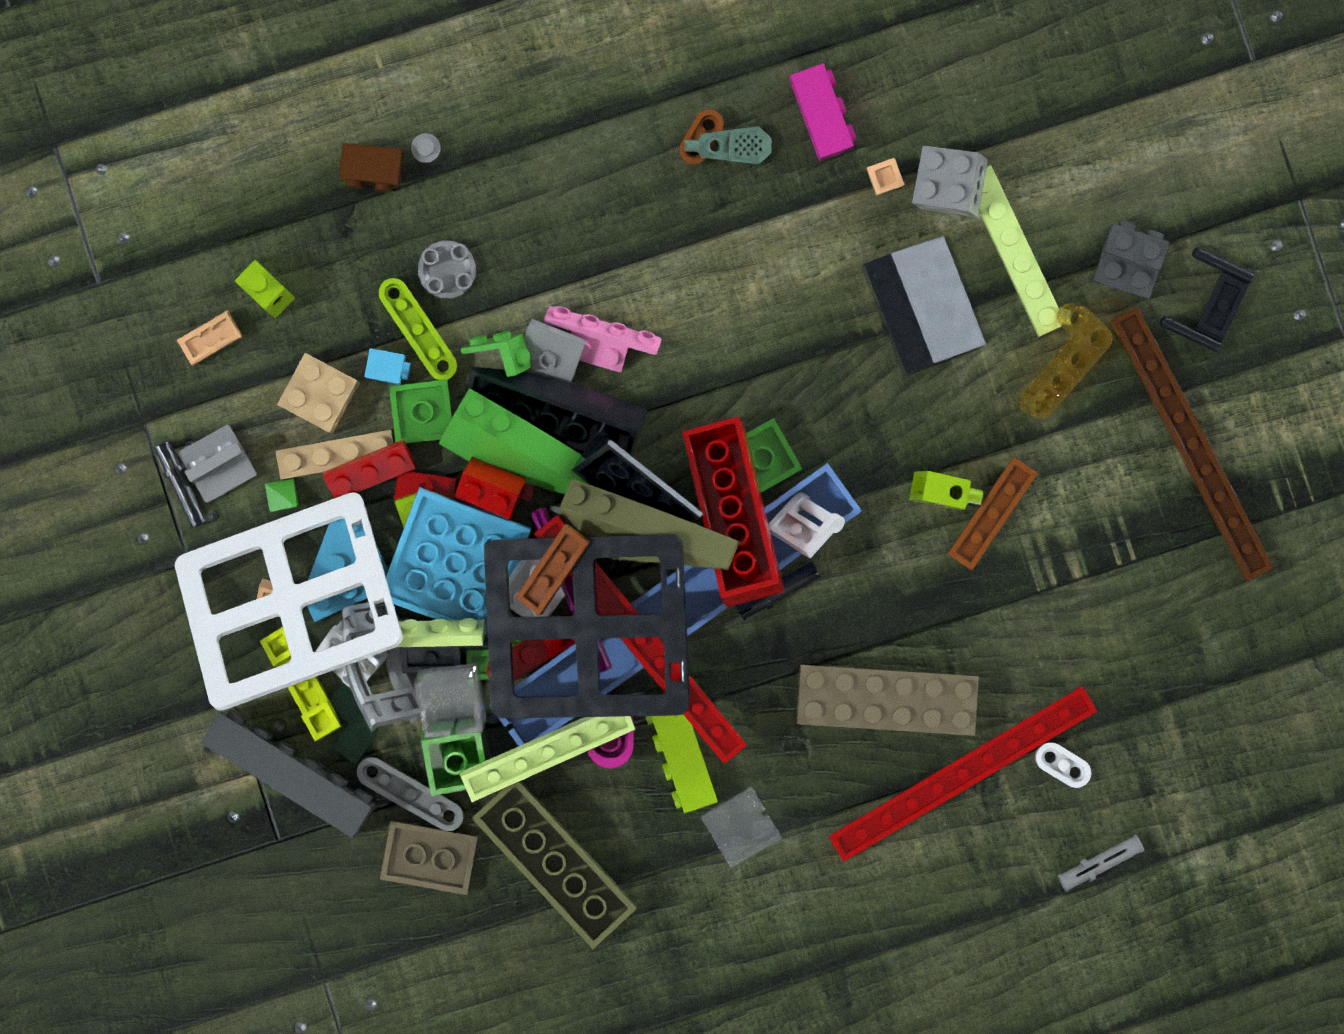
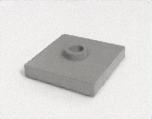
[522,319,587,383]

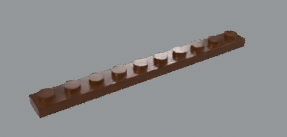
[1110,307,1274,582]

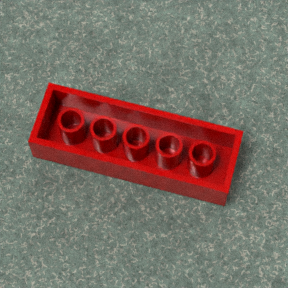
[682,416,785,607]

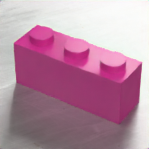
[789,63,856,162]

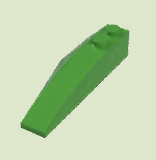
[439,388,588,494]

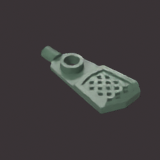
[685,126,772,164]

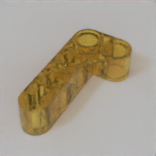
[1019,303,1112,419]

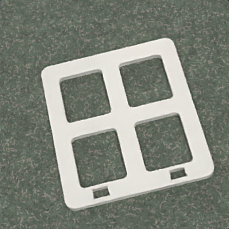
[175,493,403,710]

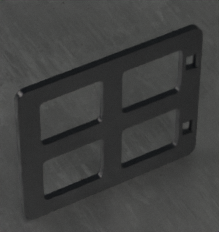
[484,534,690,718]

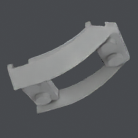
[342,601,435,732]

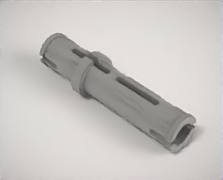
[1057,834,1145,892]

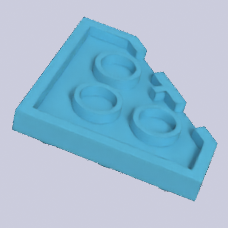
[307,519,388,622]

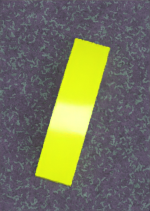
[260,627,342,742]

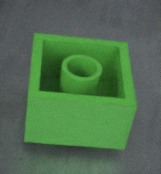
[419,719,485,796]

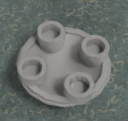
[418,240,476,299]

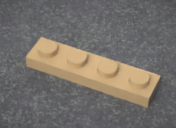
[275,430,394,480]

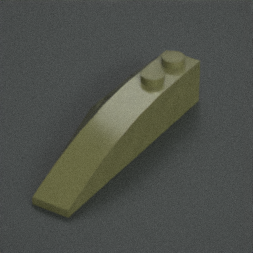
[560,479,739,570]

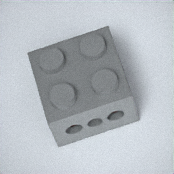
[912,146,988,217]

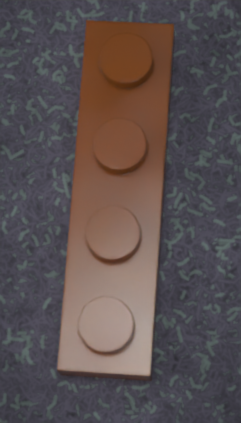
[947,457,1038,571]

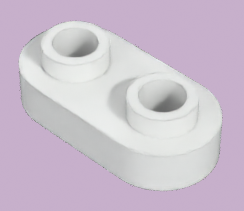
[1035,742,1091,788]

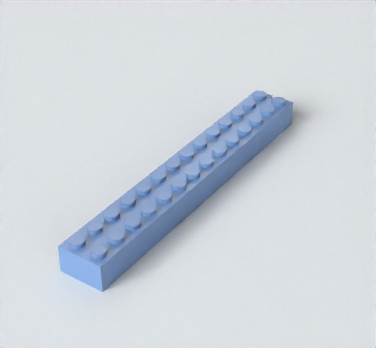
[490,463,862,746]

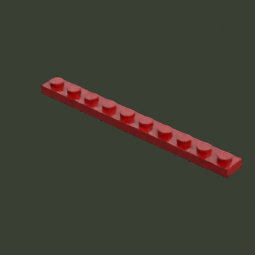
[534,515,747,764]
[828,686,1098,862]

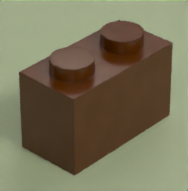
[339,143,404,192]

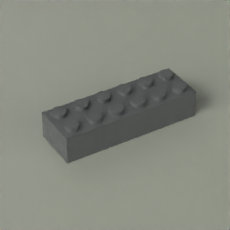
[201,709,377,838]

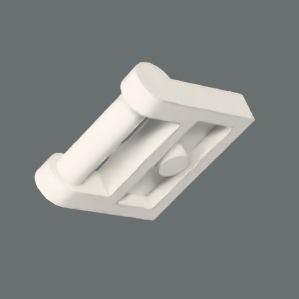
[768,492,845,558]

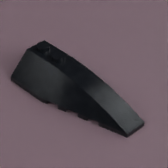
[466,367,647,456]

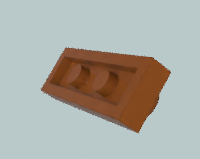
[515,524,590,615]

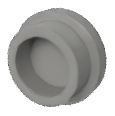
[411,133,441,163]

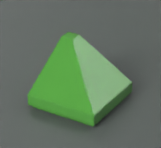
[265,478,299,512]

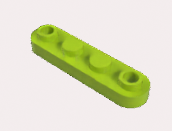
[379,278,458,380]

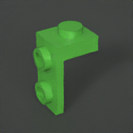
[460,331,532,377]

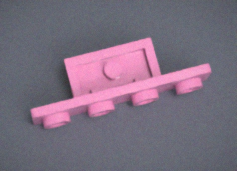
[544,306,662,372]

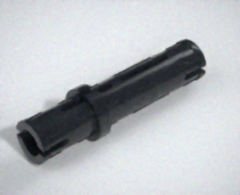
[154,441,208,528]
[735,561,821,621]

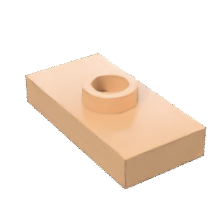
[177,310,243,366]

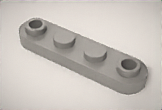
[357,757,464,831]

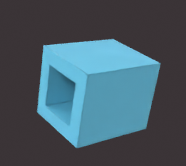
[364,348,411,385]

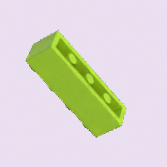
[645,714,718,813]

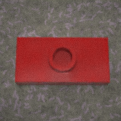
[394,471,457,499]

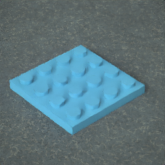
[386,487,531,638]

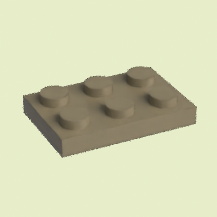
[380,820,478,895]

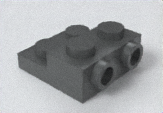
[1092,221,1169,300]

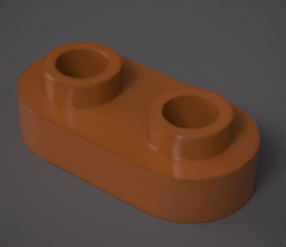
[679,109,724,165]

